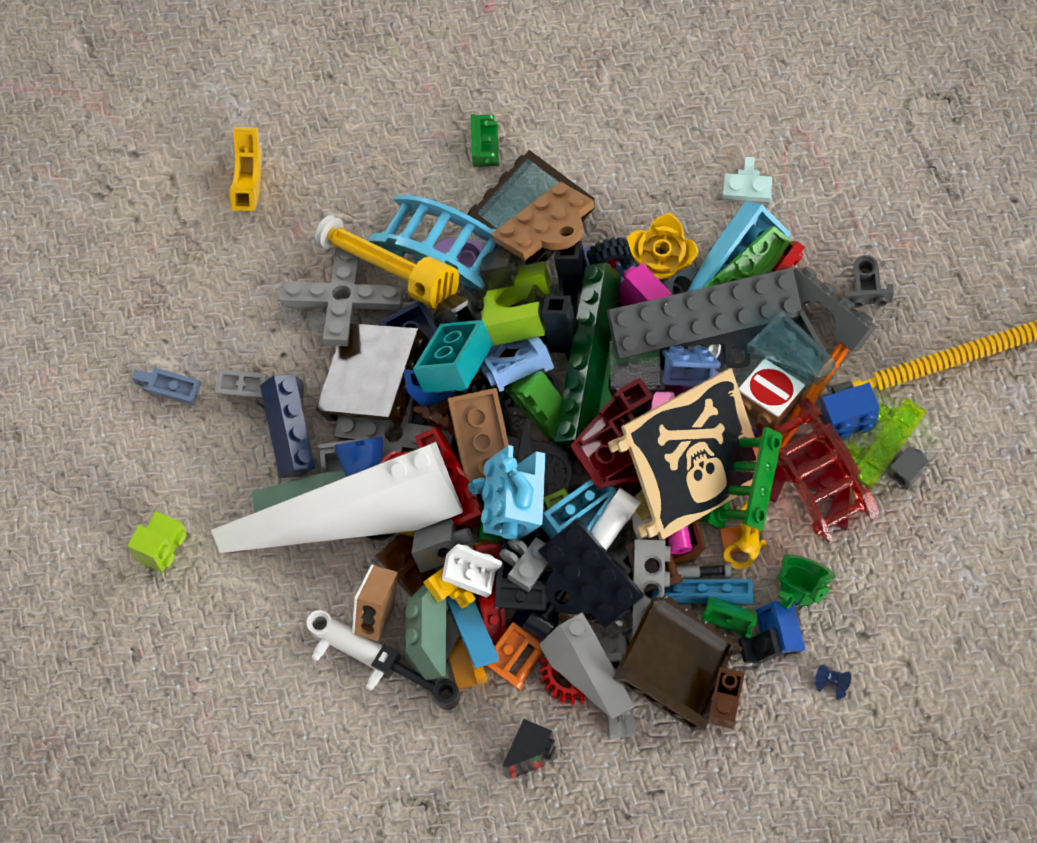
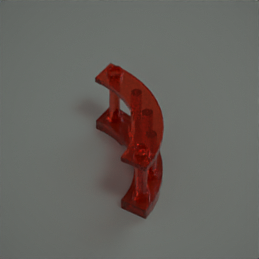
[755,397,880,543]

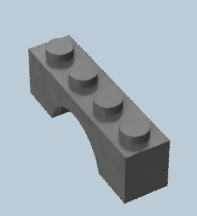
[794,267,877,351]

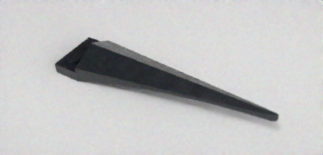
[494,418,547,612]

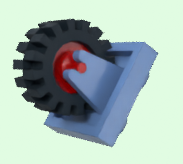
[583,236,636,282]

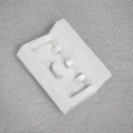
[441,544,502,598]

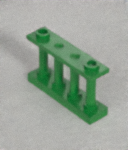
[701,427,782,531]

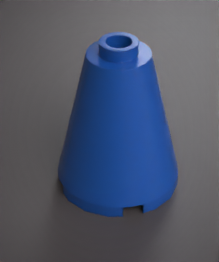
[335,436,384,477]

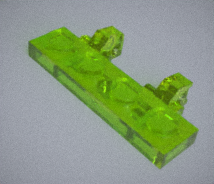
[846,397,927,490]

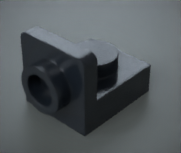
[738,629,783,664]

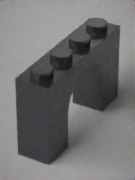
[542,241,587,353]

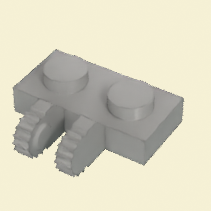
[499,538,549,592]

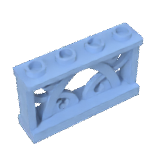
[479,337,554,392]

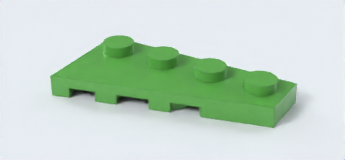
[703,226,792,288]

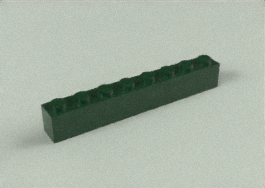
[555,262,622,454]

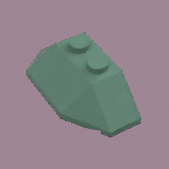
[403,584,446,681]

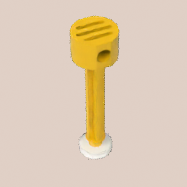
[315,215,460,310]

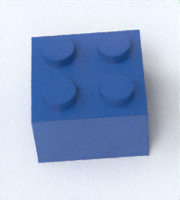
[820,382,880,441]

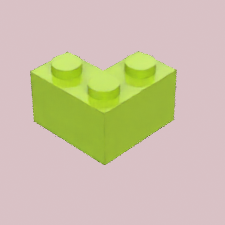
[127,511,186,573]

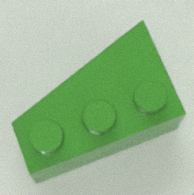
[504,371,562,444]

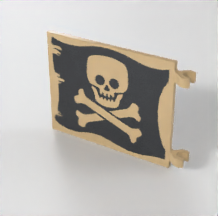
[608,368,759,540]

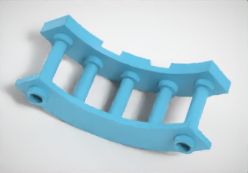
[367,194,503,291]

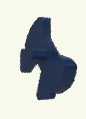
[815,664,852,700]

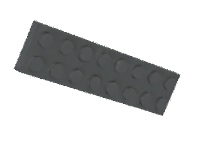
[606,267,802,358]

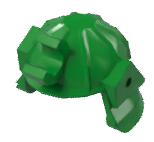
[777,554,836,609]

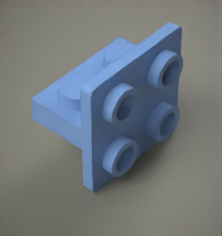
[662,345,721,386]

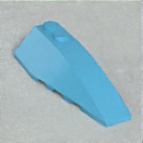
[688,201,791,291]

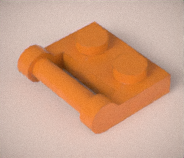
[485,622,545,691]

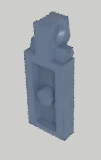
[132,368,201,405]

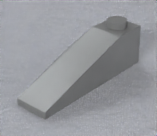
[539,613,634,719]

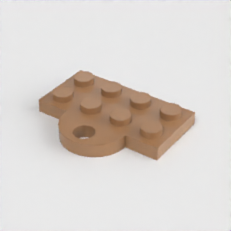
[491,181,594,260]

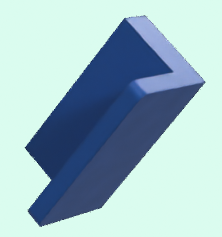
[756,601,805,658]

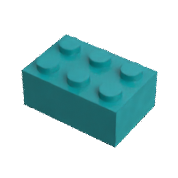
[413,320,493,393]

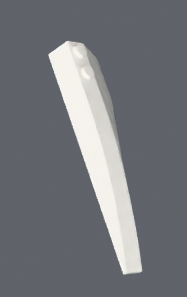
[211,442,464,553]

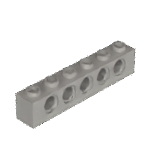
[631,540,671,694]

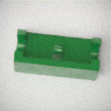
[471,114,499,167]
[701,596,757,639]

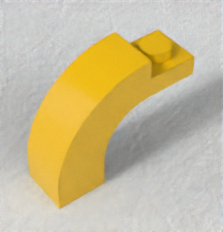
[230,127,261,211]

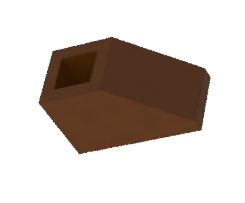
[708,667,745,729]

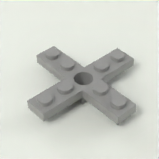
[280,247,403,346]
[334,396,455,457]

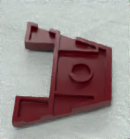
[769,436,852,530]

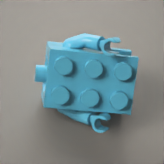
[468,445,545,540]

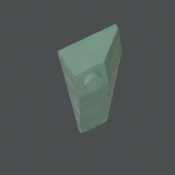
[252,470,346,513]

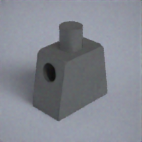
[412,519,473,573]

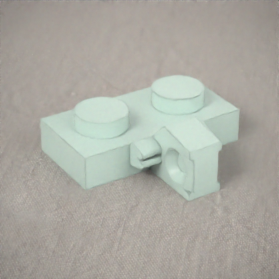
[723,157,772,202]

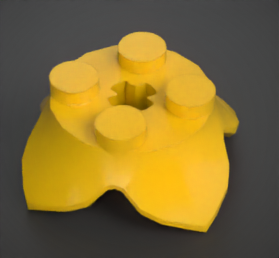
[626,212,699,280]

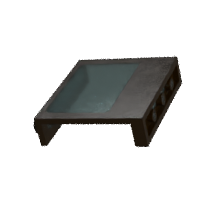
[468,150,595,265]

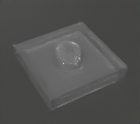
[610,340,660,389]

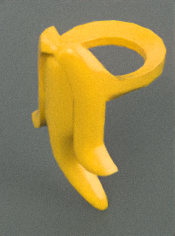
[724,523,767,570]

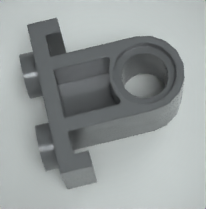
[843,255,894,308]

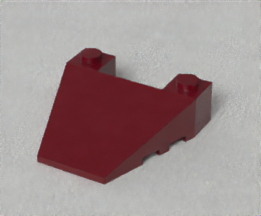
[570,377,653,489]

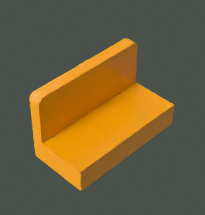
[449,639,487,690]

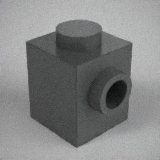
[888,446,929,490]

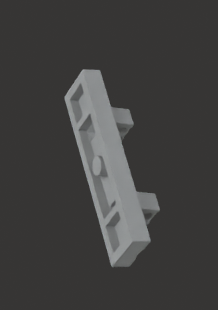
[600,635,636,739]

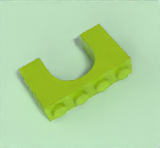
[481,261,552,346]

